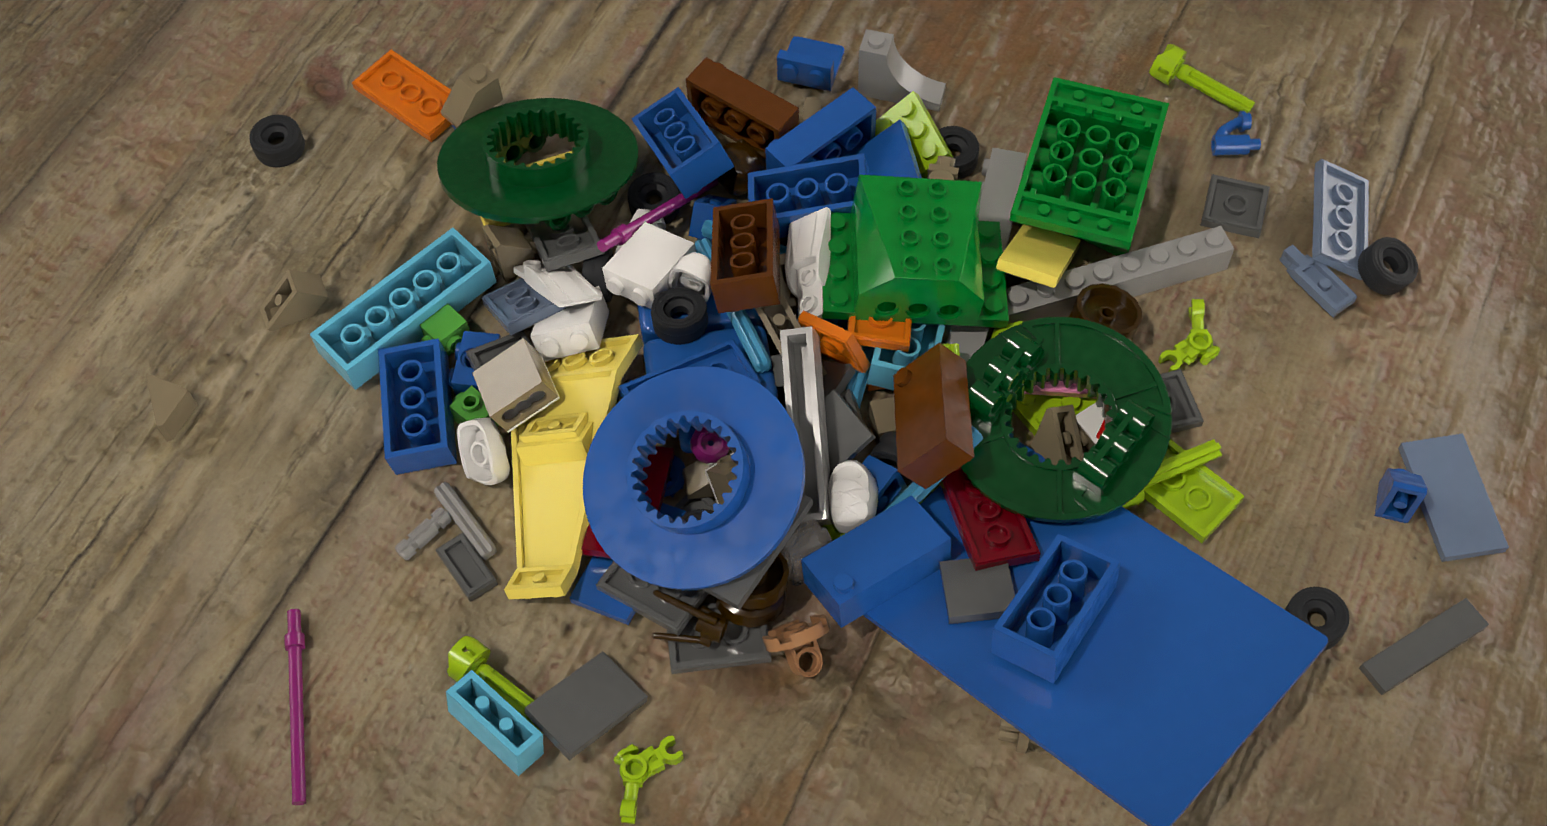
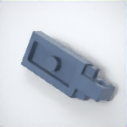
[1279,244,1357,317]

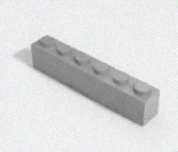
[780,326,834,528]

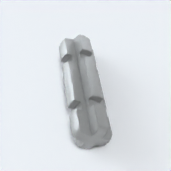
[395,507,452,560]

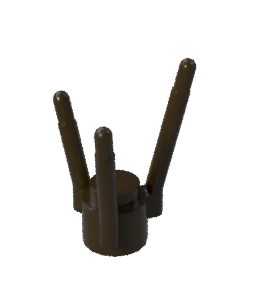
[652,590,729,648]

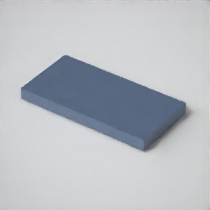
[1312,158,1369,280]
[1398,434,1509,562]

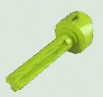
[1149,44,1255,113]
[1122,439,1222,509]
[447,636,544,734]

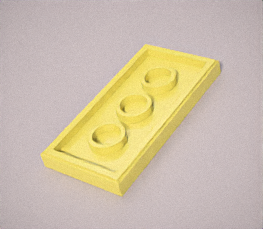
[996,224,1081,288]

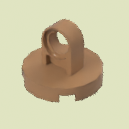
[762,615,830,678]

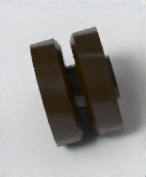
[1069,283,1142,341]
[714,552,789,627]

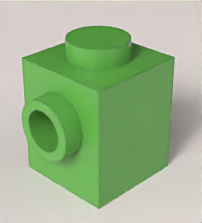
[420,303,470,356]
[449,385,499,426]

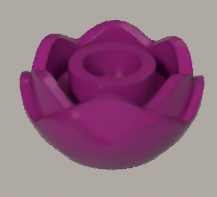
[690,427,730,464]

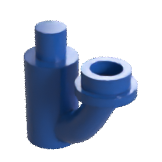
[1211,111,1261,156]

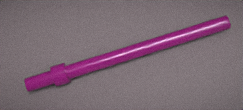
[597,179,718,252]
[284,609,306,805]

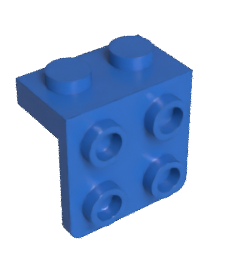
[777,36,844,91]

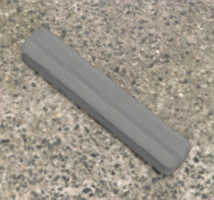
[434,482,497,560]

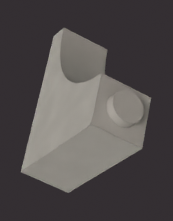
[858,29,946,112]

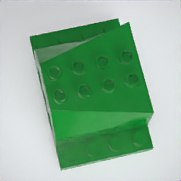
[1009,77,1169,256]
[822,175,1009,328]

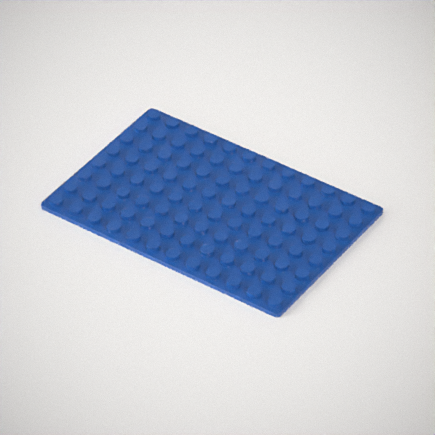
[863,442,1328,826]

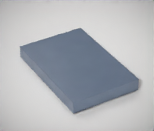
[481,278,566,336]

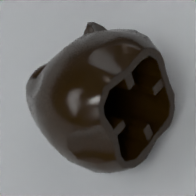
[717,138,766,196]

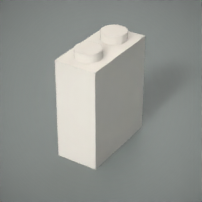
[602,222,696,309]
[530,286,609,361]

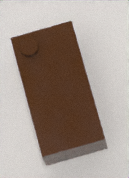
[686,57,799,151]
[710,198,780,313]
[893,343,974,489]

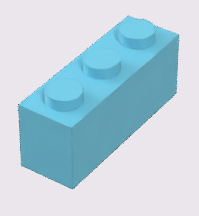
[446,670,544,776]

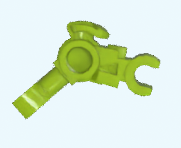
[1158,299,1220,372]
[614,736,684,824]

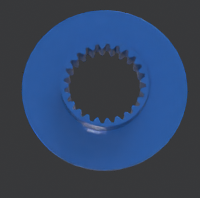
[583,366,805,590]

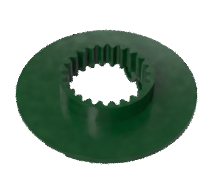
[437,98,639,230]
[960,317,1172,523]

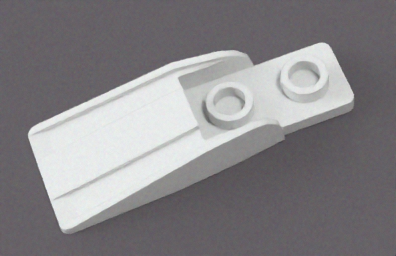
[785,207,831,318]
[513,260,603,307]

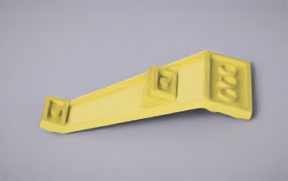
[504,334,643,600]

